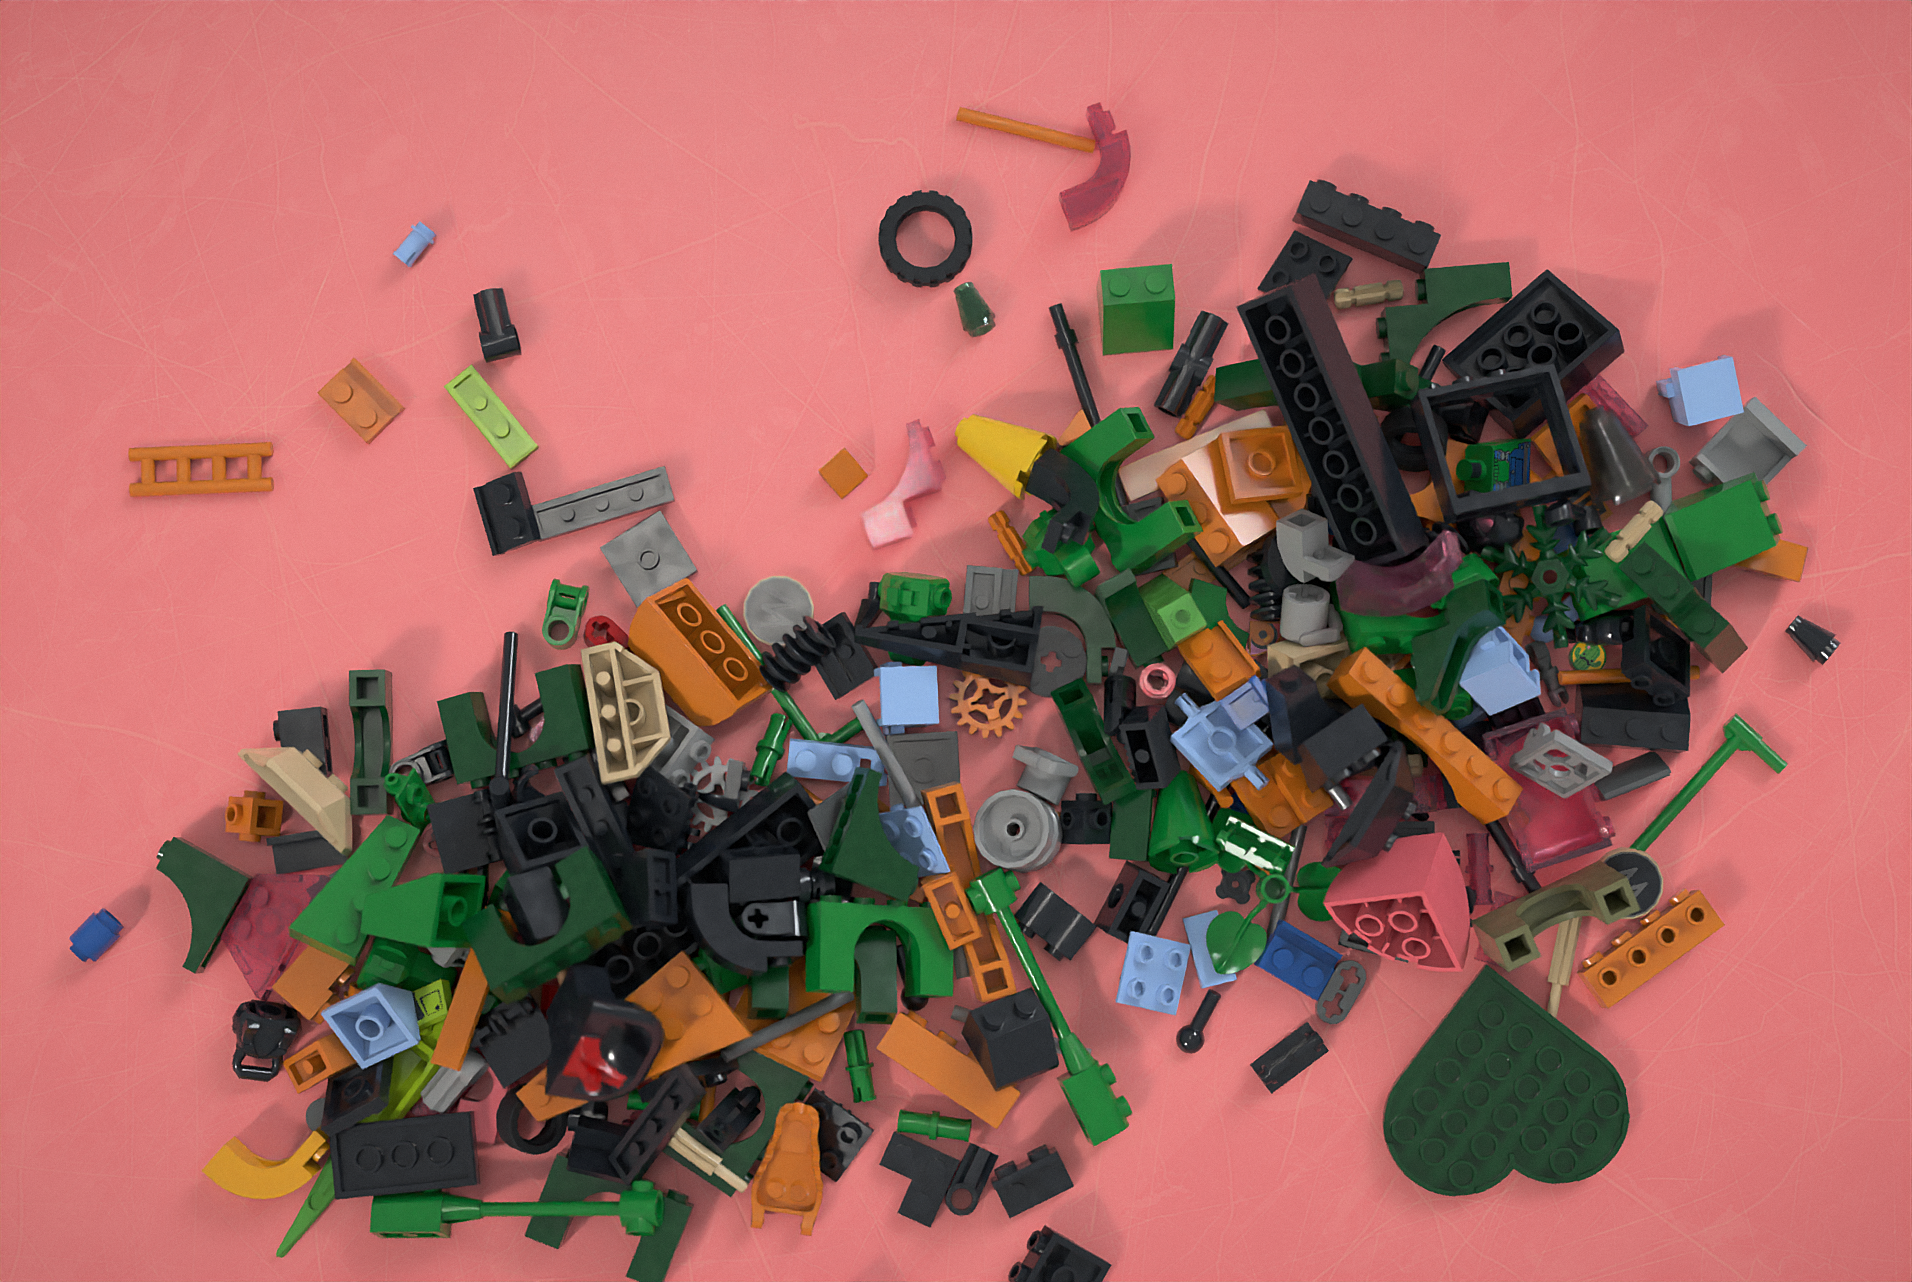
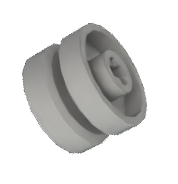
[973,789,1063,873]

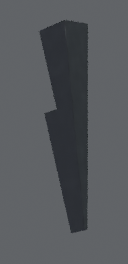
[854,606,1044,688]

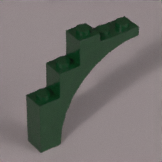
[1214,358,1442,412]

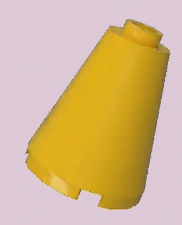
[955,414,1057,500]

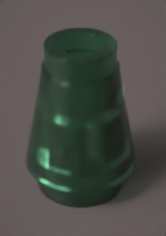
[954,282,996,337]

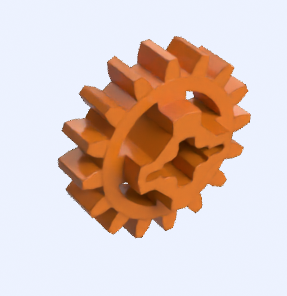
[949,670,1027,739]

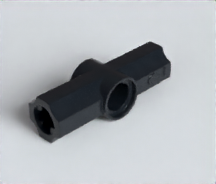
[1154,310,1229,419]

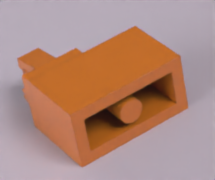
[272,946,356,1025]

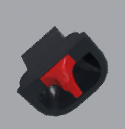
[545,963,665,1102]

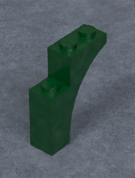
[1376,262,1513,364]
[1619,541,1748,673]

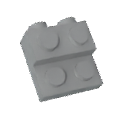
[649,704,715,787]

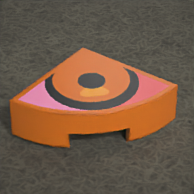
[1248,621,1282,657]

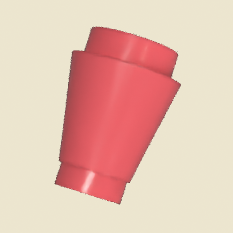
[1140,663,1176,699]

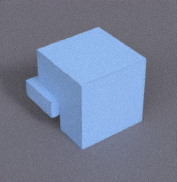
[1656,355,1744,426]
[1459,626,1541,716]
[874,662,939,736]

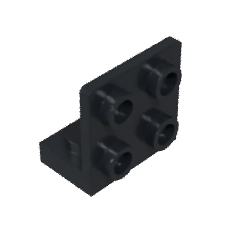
[990,1144,1074,1218]

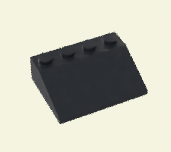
[1442,269,1625,439]

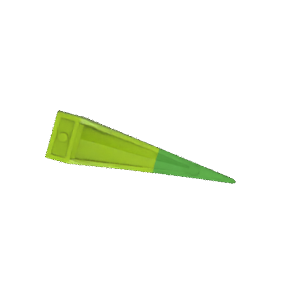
[276,1020,445,1258]

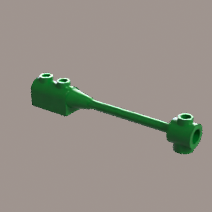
[964,867,1133,1146]
[370,1181,664,1238]

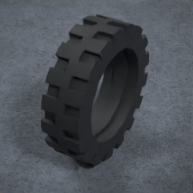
[878,190,972,288]

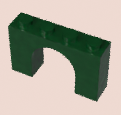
[437,664,596,789]
[461,846,633,1005]
[748,925,897,1025]
[662,1046,814,1197]
[524,1149,694,1282]

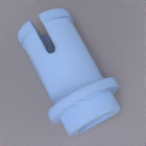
[393,221,436,268]

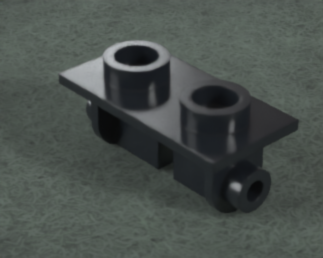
[1250,1022,1329,1094]
[695,1086,761,1154]

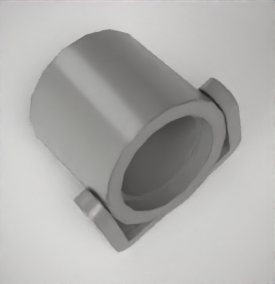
[1280,584,1343,647]
[1012,745,1078,806]

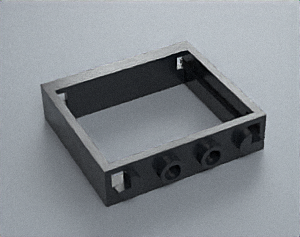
[1409,363,1592,525]

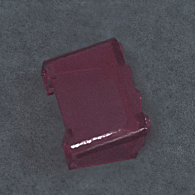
[1480,707,1615,873]

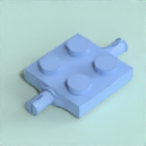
[1170,693,1273,792]

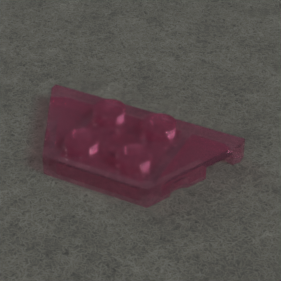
[221,874,332,1001]

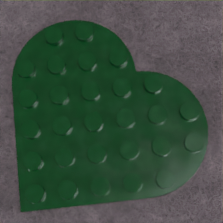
[1382,964,1630,1196]

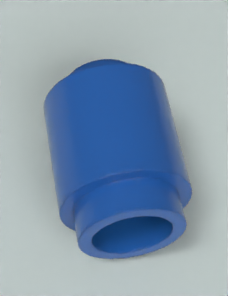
[69,908,124,962]

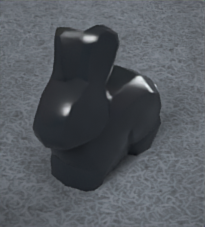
[1565,609,1634,646]

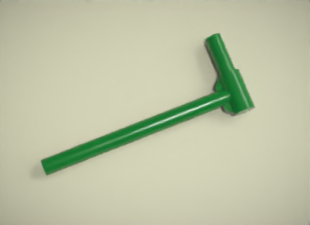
[716,604,863,743]
[1630,713,1788,852]

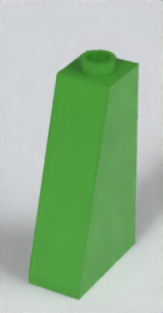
[1138,574,1207,653]

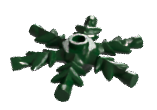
[1480,505,1621,649]

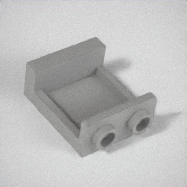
[1689,397,1807,486]

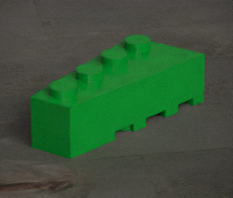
[288,815,420,967]

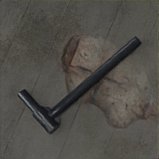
[489,632,518,810]

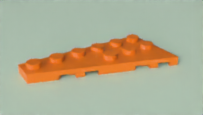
[516,951,753,1122]

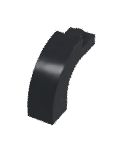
[1025,448,1100,554]
[684,884,803,976]

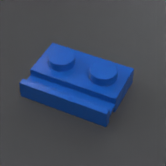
[1254,919,1343,1001]

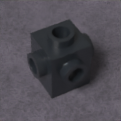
[1060,793,1112,845]

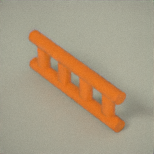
[128,442,274,497]

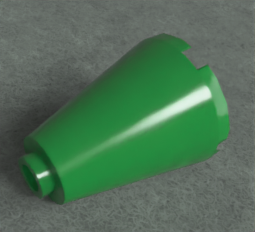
[1148,770,1220,874]

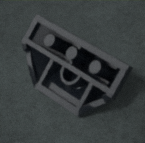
[1320,738,1418,868]

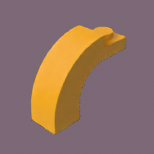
[201,1126,330,1199]

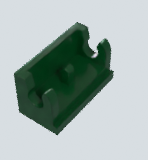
[1109,789,1157,862]

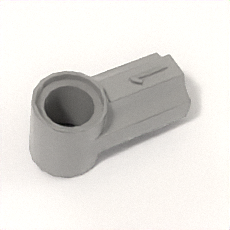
[420,1045,489,1114]

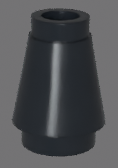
[1785,615,1841,665]

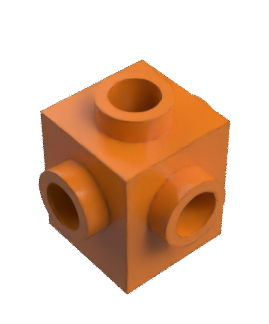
[225,790,284,842]

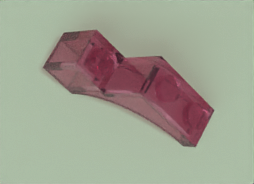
[861,419,946,551]

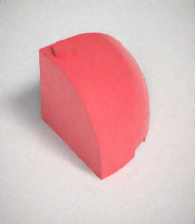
[1323,832,1470,972]

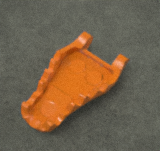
[750,1103,823,1236]

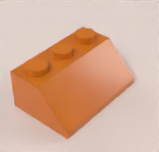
[1155,439,1281,567]

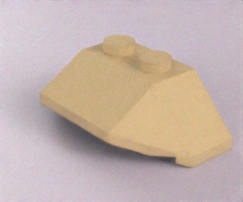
[580,642,671,785]
[237,747,352,856]

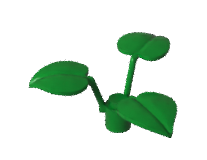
[1206,808,1341,974]

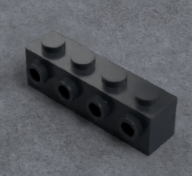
[1292,179,1441,274]

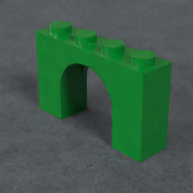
[1059,407,1203,575]
[1328,561,1456,656]
[805,896,954,999]

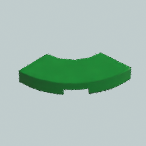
[1188,578,1249,649]

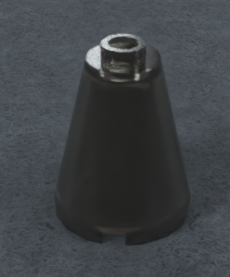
[1578,405,1662,510]

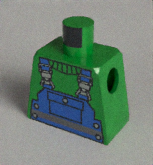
[1456,439,1531,493]

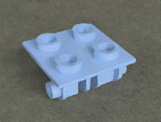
[879,803,950,877]
[1115,931,1191,1015]

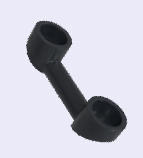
[1543,499,1603,537]

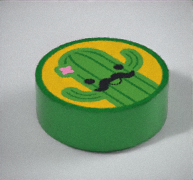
[1568,643,1606,670]

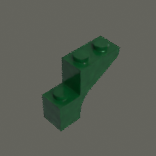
[1410,578,1506,716]

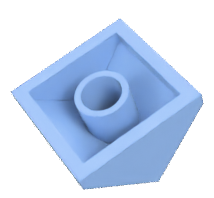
[320,983,421,1069]

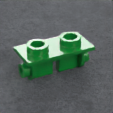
[383,768,435,836]
[1216,815,1295,876]

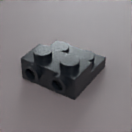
[1620,604,1690,706]
[1008,1225,1111,1282]

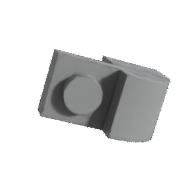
[1276,509,1355,583]

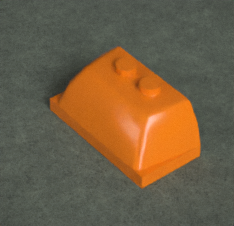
[628,577,775,727]

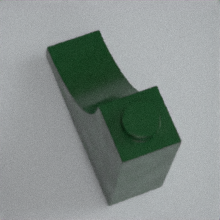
[1093,568,1169,670]
[819,767,920,902]
[156,837,256,974]

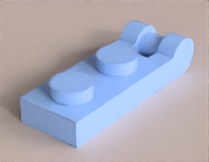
[787,738,887,786]

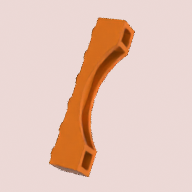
[1326,647,1524,825]
[921,781,1017,1003]

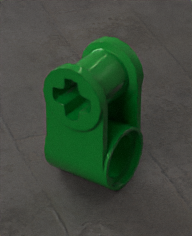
[542,578,590,650]

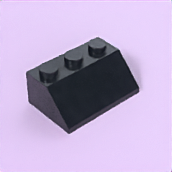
[1573,682,1691,753]

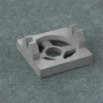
[1509,723,1613,799]

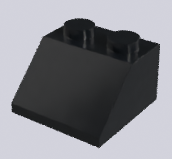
[494,791,590,881]
[961,987,1059,1092]

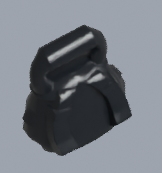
[1456,489,1525,556]
[232,999,302,1082]

